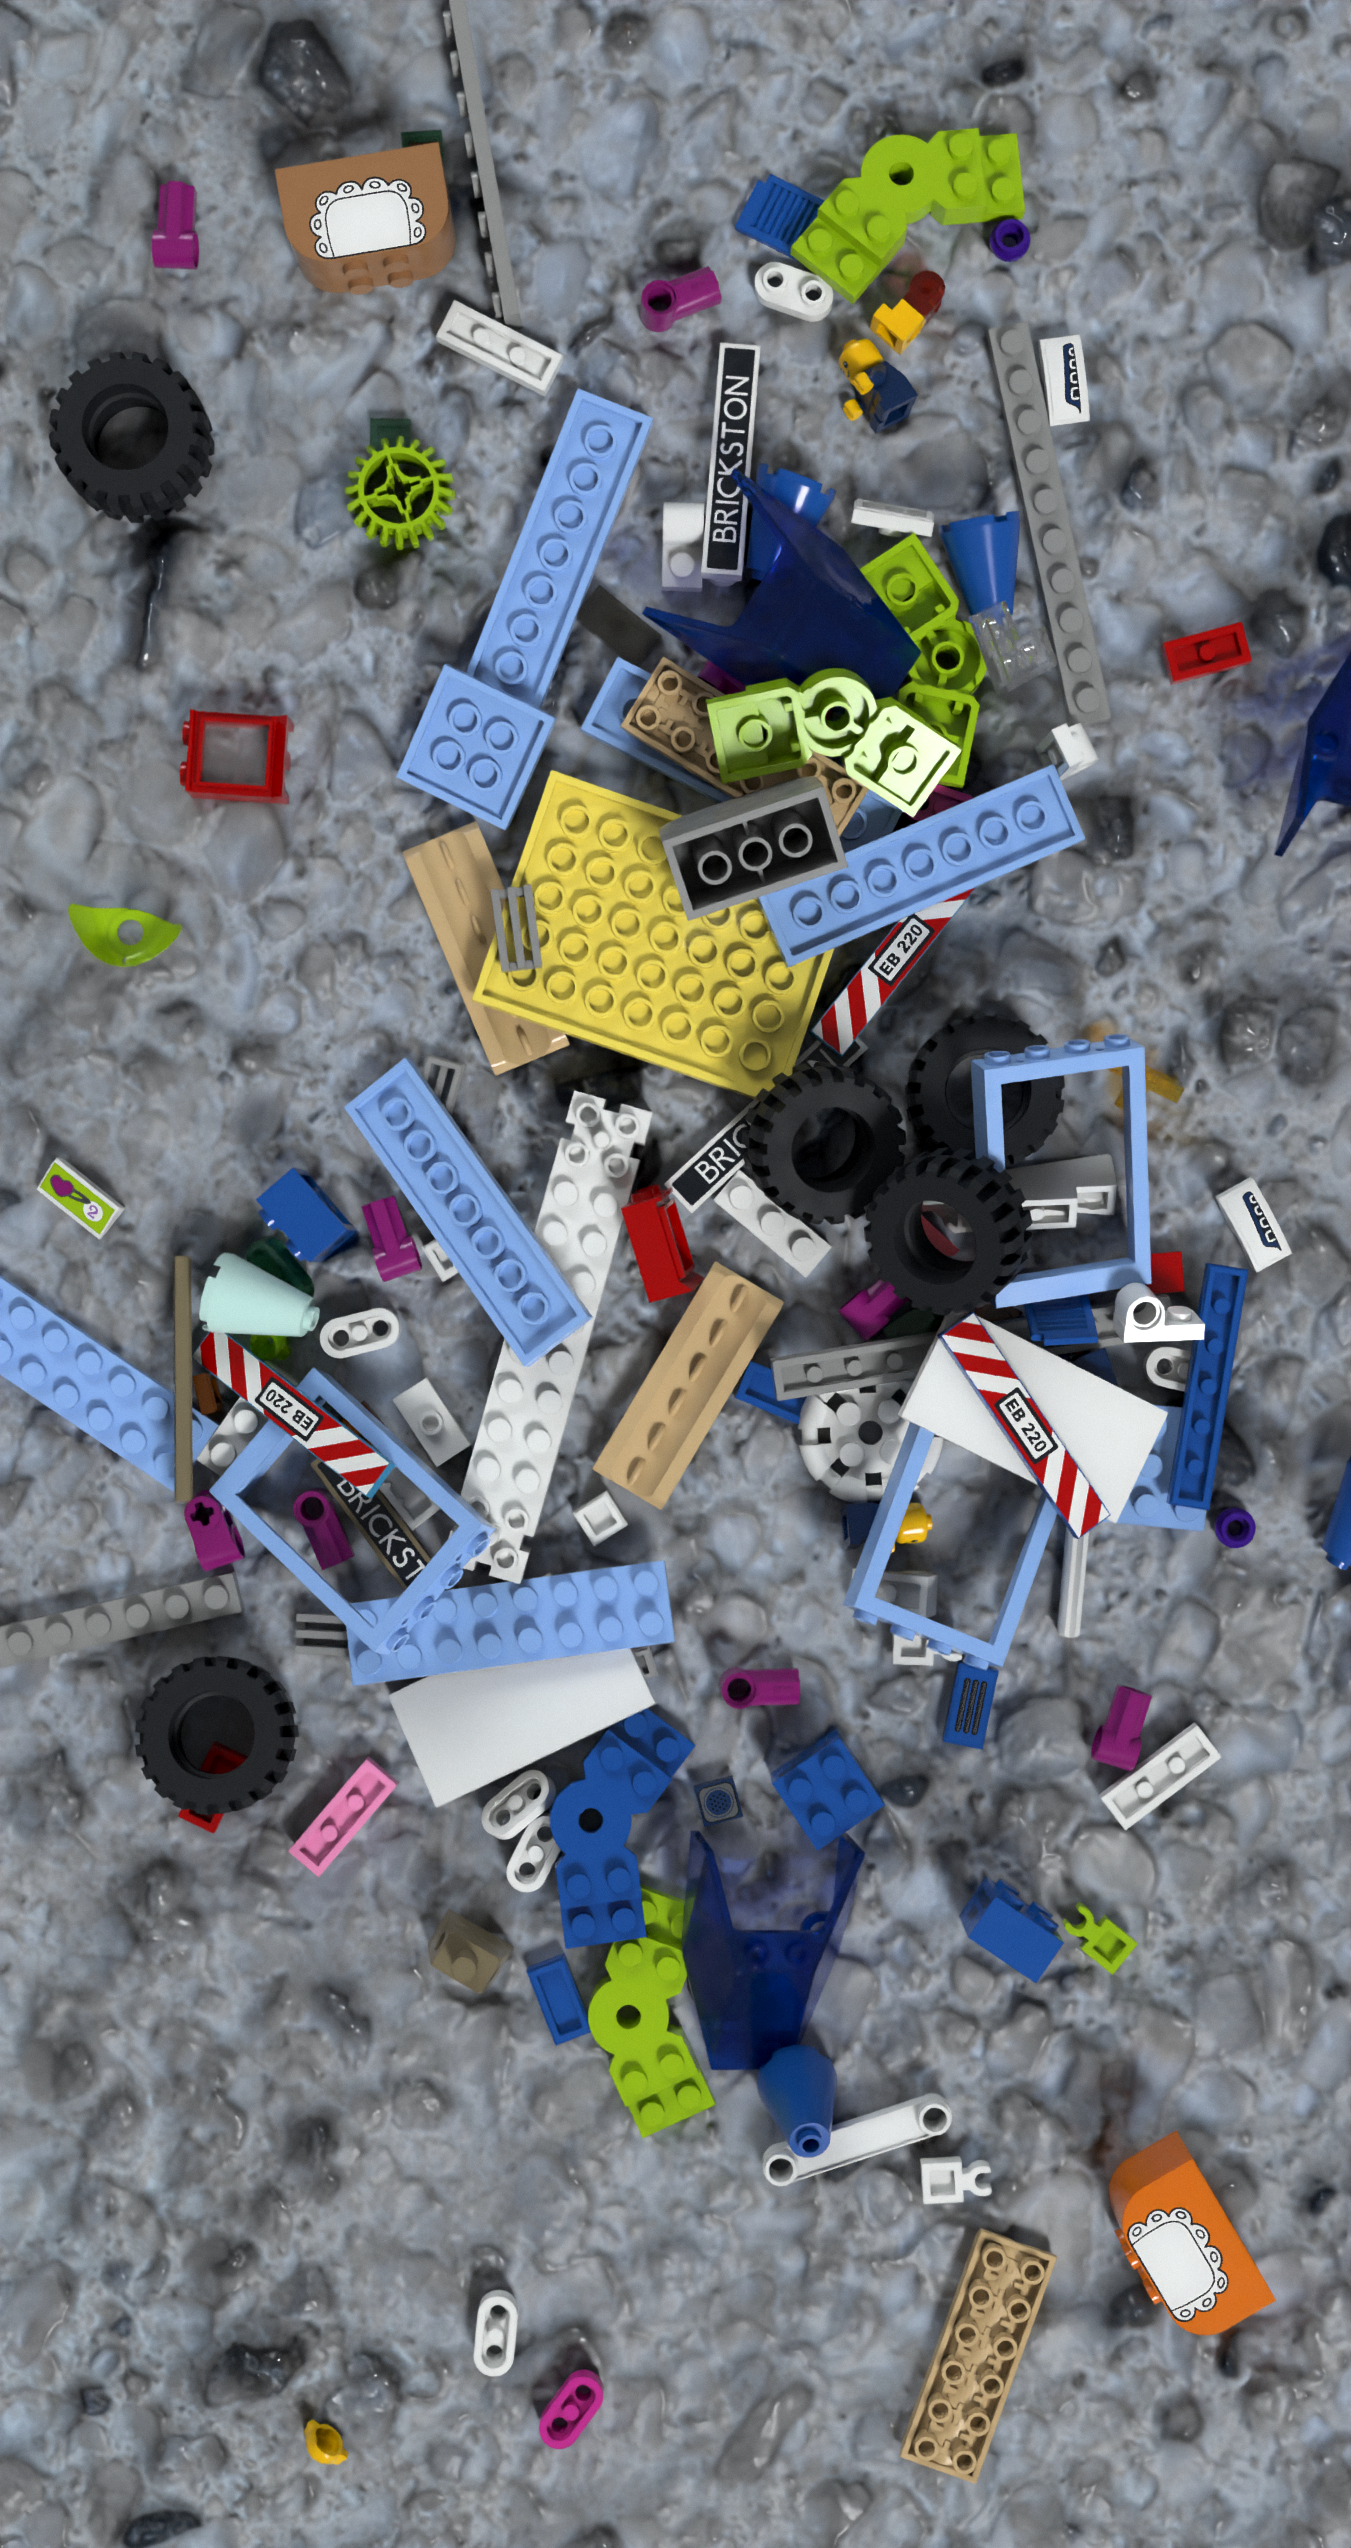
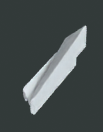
[921,1154,1117,1233]

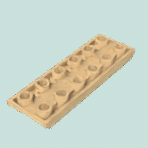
[620,656,869,837]
[402,821,570,1076]
[592,1261,784,1510]
[900,2228,1057,2484]

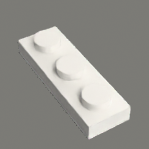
[436,300,563,397]
[713,1170,832,1278]
[197,1360,300,1476]
[1099,1722,1222,1831]

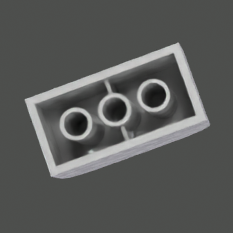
[658,776,848,921]

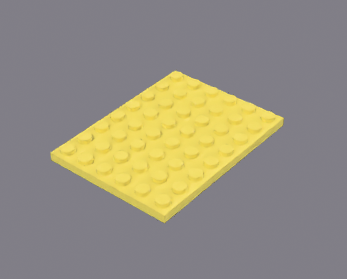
[472,770,834,1101]

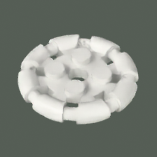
[798,1379,943,1504]

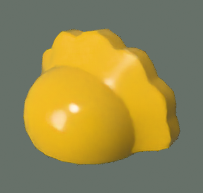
[304,2419,349,2465]

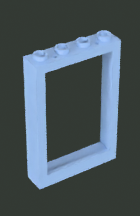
[971,1034,1151,1309]
[209,1367,496,1655]
[842,1422,1057,1671]

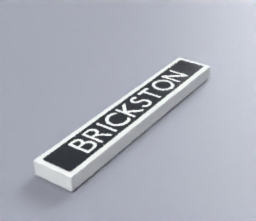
[701,343,761,581]
[664,1037,868,1214]

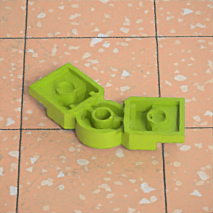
[790,128,1025,305]
[845,533,989,789]
[706,668,962,817]
[588,1884,716,2138]

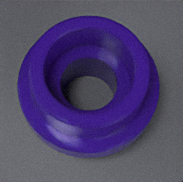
[989,219,1030,262]
[1214,1507,1256,1548]

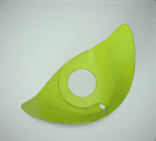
[68,903,182,967]

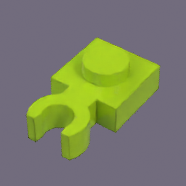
[1062,1902,1138,1975]

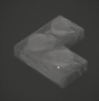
[968,600,1058,695]

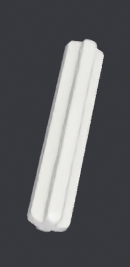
[1057,1527,1089,1638]

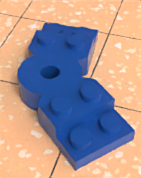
[549,1708,696,1949]

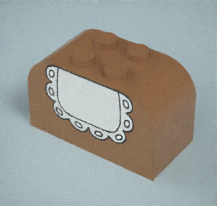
[275,142,456,295]

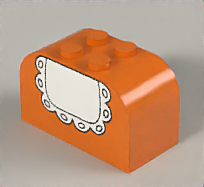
[1108,2130,1276,2335]

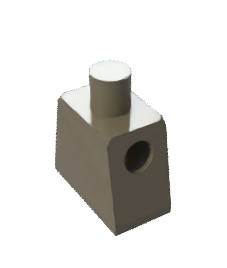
[428,1909,514,1994]

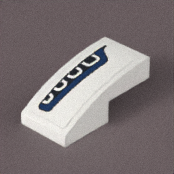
[1038,334,1090,426]
[1215,1177,1292,1273]

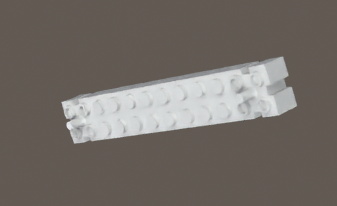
[448,1090,653,1584]

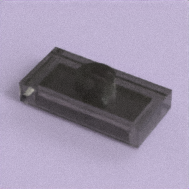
[576,585,662,667]

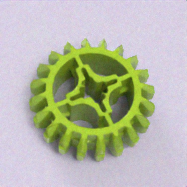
[345,435,455,550]

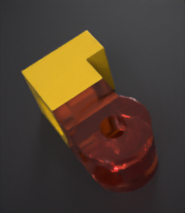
[870,270,945,355]

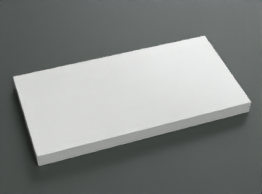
[897,1311,1168,1523]
[388,1648,657,1808]

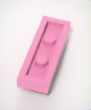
[288,1756,399,1877]

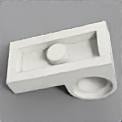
[662,502,704,592]
[1035,723,1099,781]
[1112,1282,1205,1343]
[852,1568,939,1618]

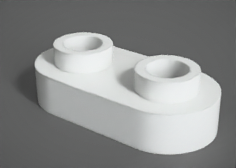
[754,262,833,322]
[320,1308,401,1358]
[1143,1346,1191,1391]
[481,1770,556,1840]
[506,1813,561,1892]
[474,2290,519,2377]

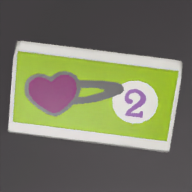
[37,1157,125,1240]

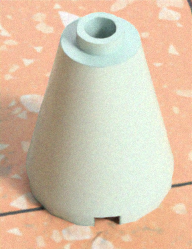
[199,1253,320,1337]

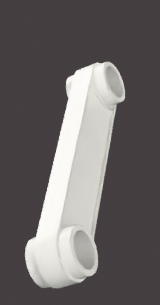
[762,2093,952,2186]

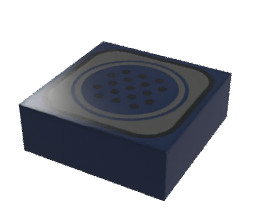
[694,1775,743,1827]

